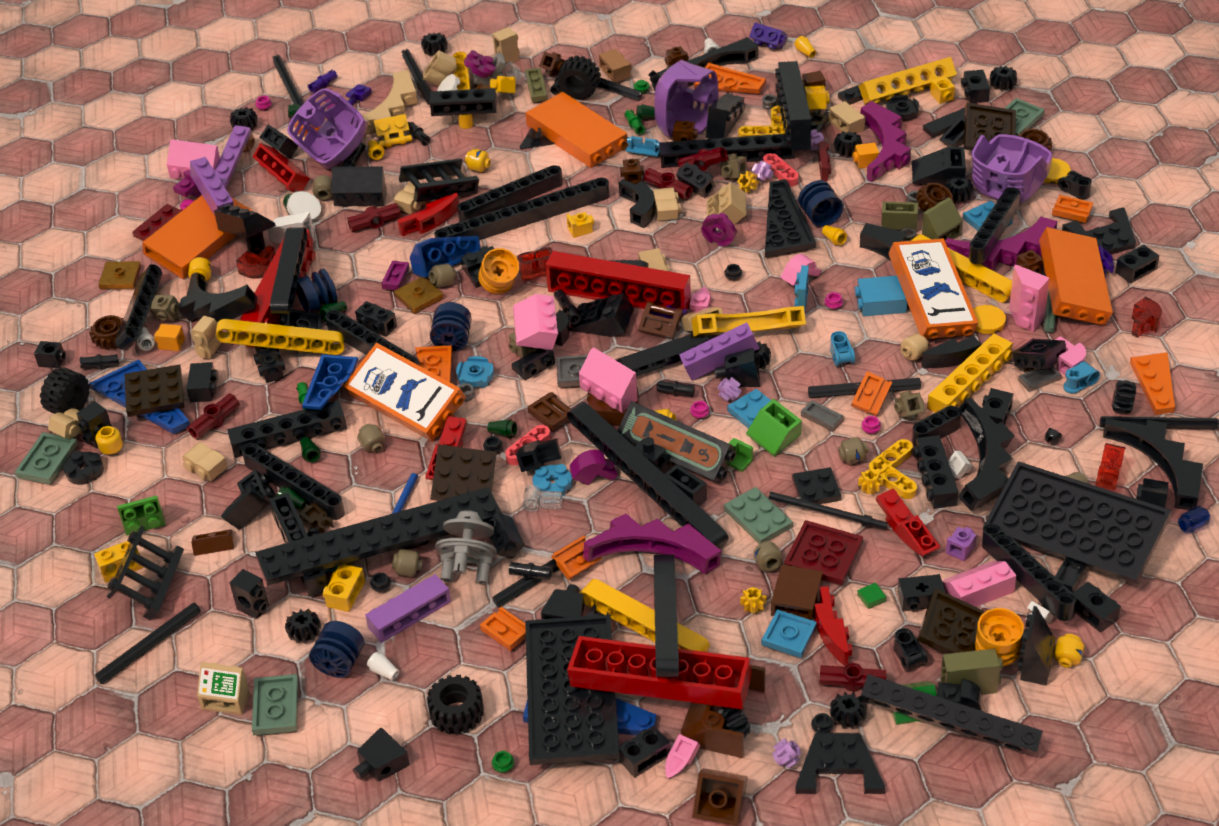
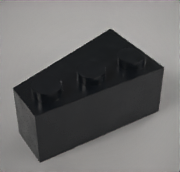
[705,93,746,139]

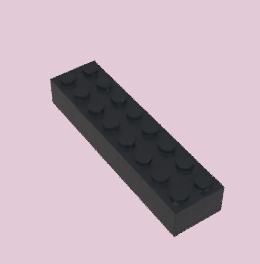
[775,61,811,151]

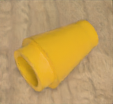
[794,36,817,58]
[368,140,385,160]
[822,225,847,245]

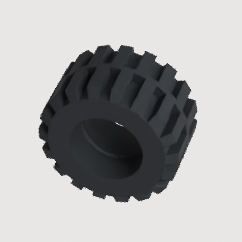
[557,55,601,100]
[40,367,90,414]
[427,675,484,735]

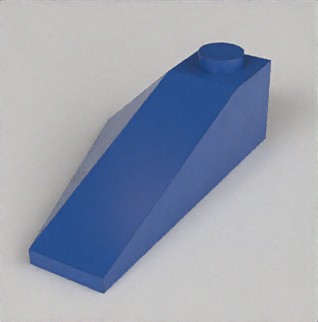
[409,236,481,278]
[302,354,358,410]

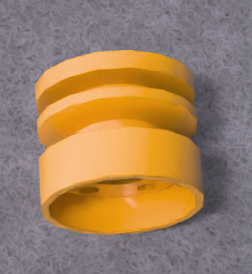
[478,248,519,294]
[975,608,1024,667]

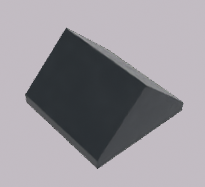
[221,483,267,530]

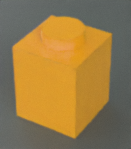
[852,143,879,169]
[154,324,185,351]

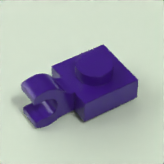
[345,84,372,105]
[1098,246,1114,278]

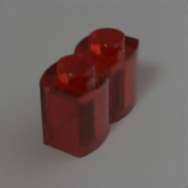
[517,247,553,280]

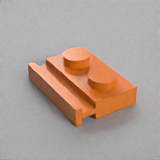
[1052,194,1094,223]
[851,371,892,417]
[551,535,602,581]
[480,607,526,651]

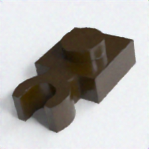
[299,503,334,533]

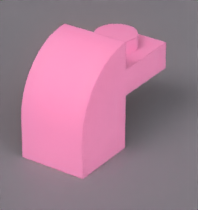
[780,254,822,286]
[1055,336,1086,375]

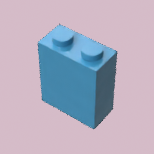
[854,276,907,316]

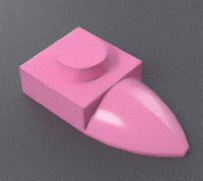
[690,286,711,311]
[665,734,701,778]

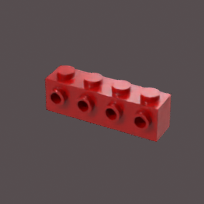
[252,143,310,192]

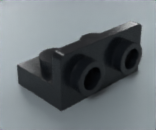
[511,348,555,381]
[237,469,276,503]

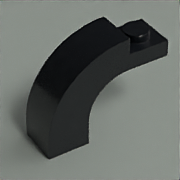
[619,179,655,228]

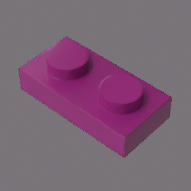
[381,260,410,290]

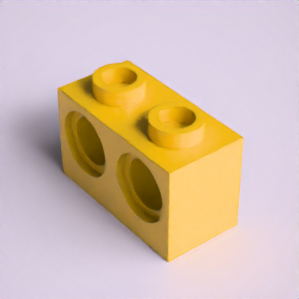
[805,86,830,110]
[94,541,144,583]
[323,564,365,612]

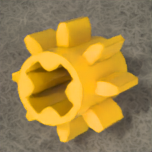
[737,171,760,193]
[858,470,883,494]
[740,587,766,614]

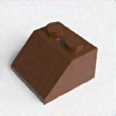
[692,768,748,826]

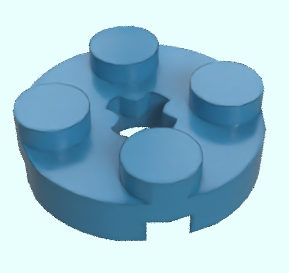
[456,356,494,388]
[532,464,572,499]

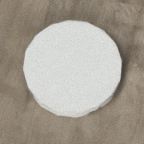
[437,74,460,91]
[287,191,321,222]

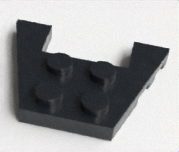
[1062,207,1136,255]
[795,733,885,794]

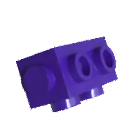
[749,22,787,50]

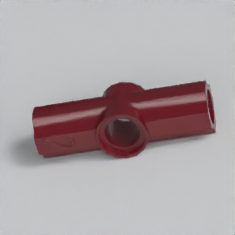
[678,147,728,171]
[643,168,693,200]
[347,203,401,232]
[187,393,240,440]
[819,663,886,692]

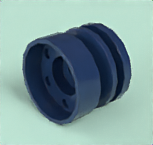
[798,180,844,227]
[296,268,338,313]
[430,302,472,351]
[309,621,365,678]

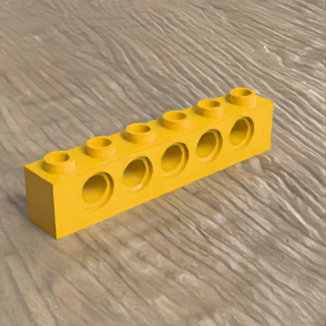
[858,57,957,104]
[927,334,1013,413]

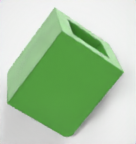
[729,438,753,472]

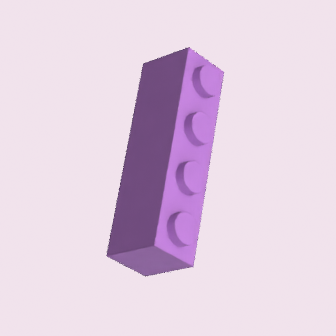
[190,157,233,216]
[679,322,760,381]
[365,574,451,643]

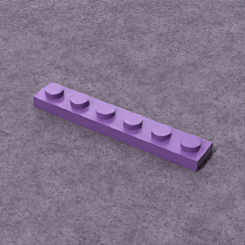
[214,125,251,189]

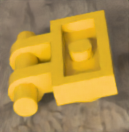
[373,114,412,148]

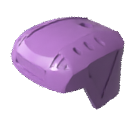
[655,60,718,137]
[287,88,368,169]
[972,134,1052,203]

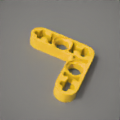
[738,106,785,137]
[869,439,917,499]

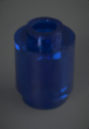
[1178,506,1210,533]

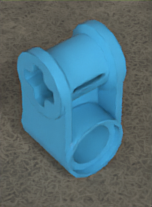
[830,331,855,366]
[1063,361,1100,394]

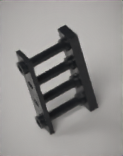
[399,158,479,202]
[106,526,184,620]

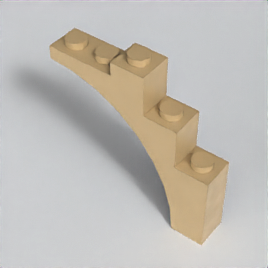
[362,70,418,135]

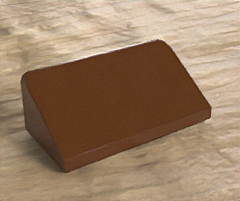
[191,529,234,555]

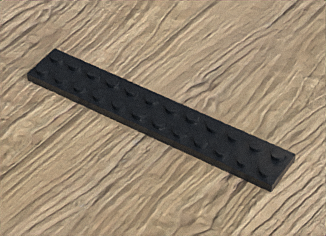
[255,487,502,586]

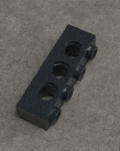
[430,88,497,116]
[913,435,958,509]

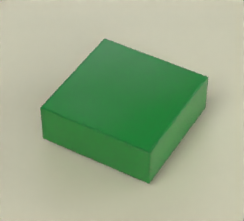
[857,582,886,609]

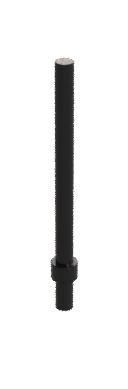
[768,491,888,530]

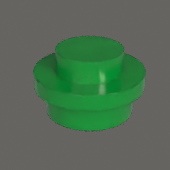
[633,80,650,94]
[492,751,514,773]

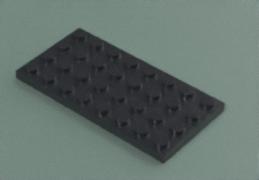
[983,461,1172,584]
[525,615,620,765]

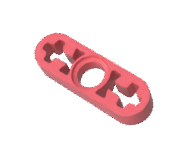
[763,153,799,186]
[505,425,551,465]

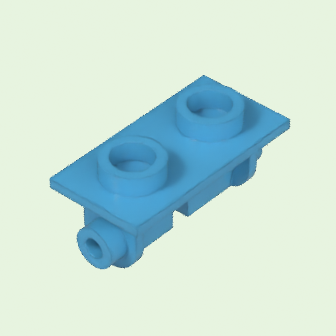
[626,136,660,157]

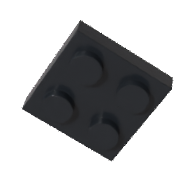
[792,467,841,504]

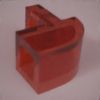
[236,245,275,279]
[1132,296,1162,338]
[1095,443,1126,490]

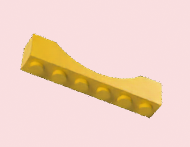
[691,306,806,337]

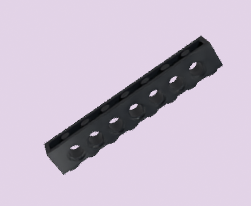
[659,134,795,168]
[860,674,1043,757]

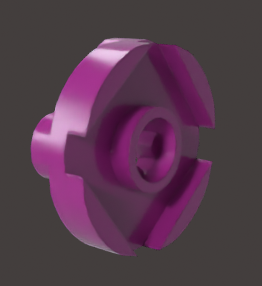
[464,50,495,78]
[701,213,737,246]

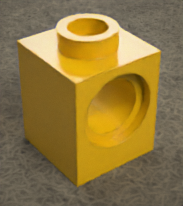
[930,76,955,104]

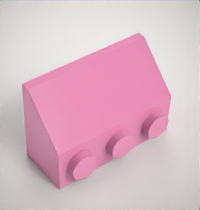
[167,139,220,179]
[1009,265,1049,332]
[513,294,558,350]
[579,347,638,413]
[942,561,1016,607]

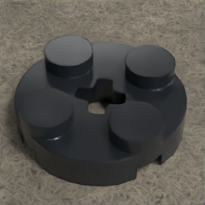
[886,95,919,120]
[63,451,104,485]

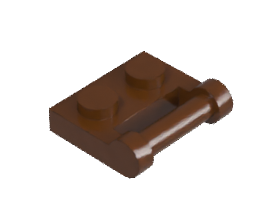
[638,301,683,340]
[527,392,572,431]

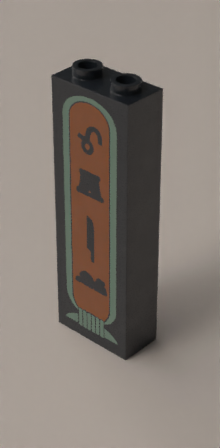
[617,401,737,484]

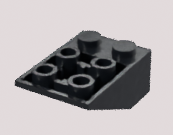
[911,147,966,185]
[569,293,634,337]
[1017,606,1056,686]

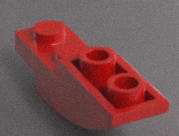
[397,193,459,237]
[425,416,467,480]
[876,488,940,557]
[814,586,852,666]

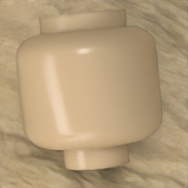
[900,334,929,361]

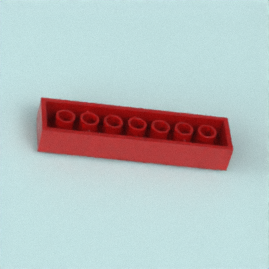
[240,227,316,348]
[545,251,691,310]
[567,636,752,709]

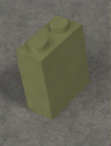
[940,649,1003,695]

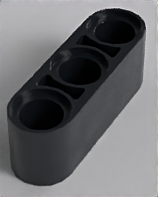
[912,406,961,446]

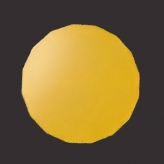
[1044,158,1071,184]
[973,305,1006,334]

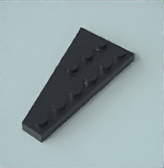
[765,179,816,257]

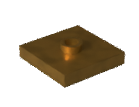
[98,261,141,289]
[394,277,444,314]

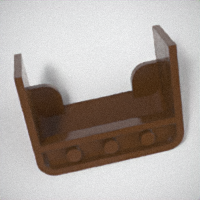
[681,665,766,758]

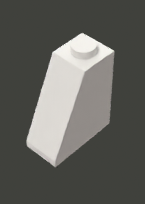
[267,212,315,244]

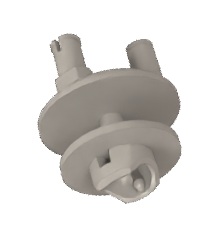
[435,511,497,584]

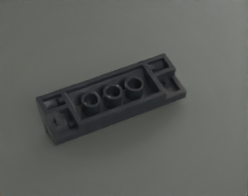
[615,333,709,376]

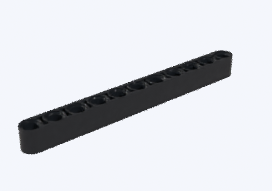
[434,177,610,240]
[566,402,729,548]
[654,555,679,677]

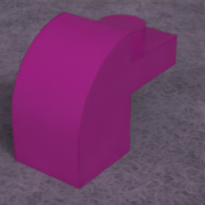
[173,170,202,198]
[569,450,618,485]

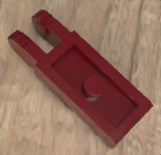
[818,141,831,181]

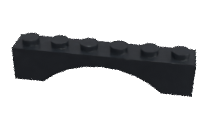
[687,37,758,87]

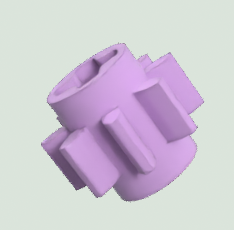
[811,129,824,151]
[751,161,774,182]
[717,377,741,401]
[773,738,801,768]

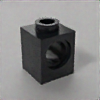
[34,341,66,368]

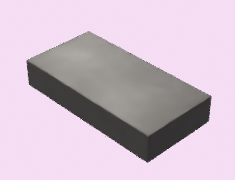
[1018,365,1062,392]
[801,400,844,432]

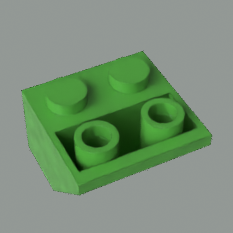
[746,399,802,457]
[117,495,165,536]

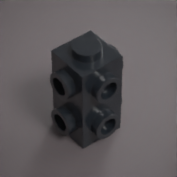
[676,162,715,198]
[355,301,397,337]
[253,346,286,383]
[488,512,525,559]

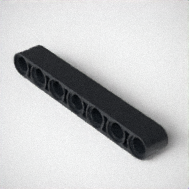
[457,165,563,222]
[969,187,1020,264]
[270,227,307,315]
[115,264,162,351]
[325,310,419,365]
[241,443,345,520]
[982,524,1076,621]

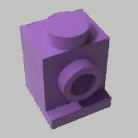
[946,527,977,561]

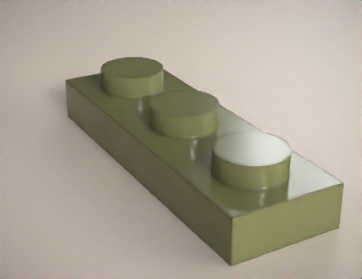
[525,68,548,102]

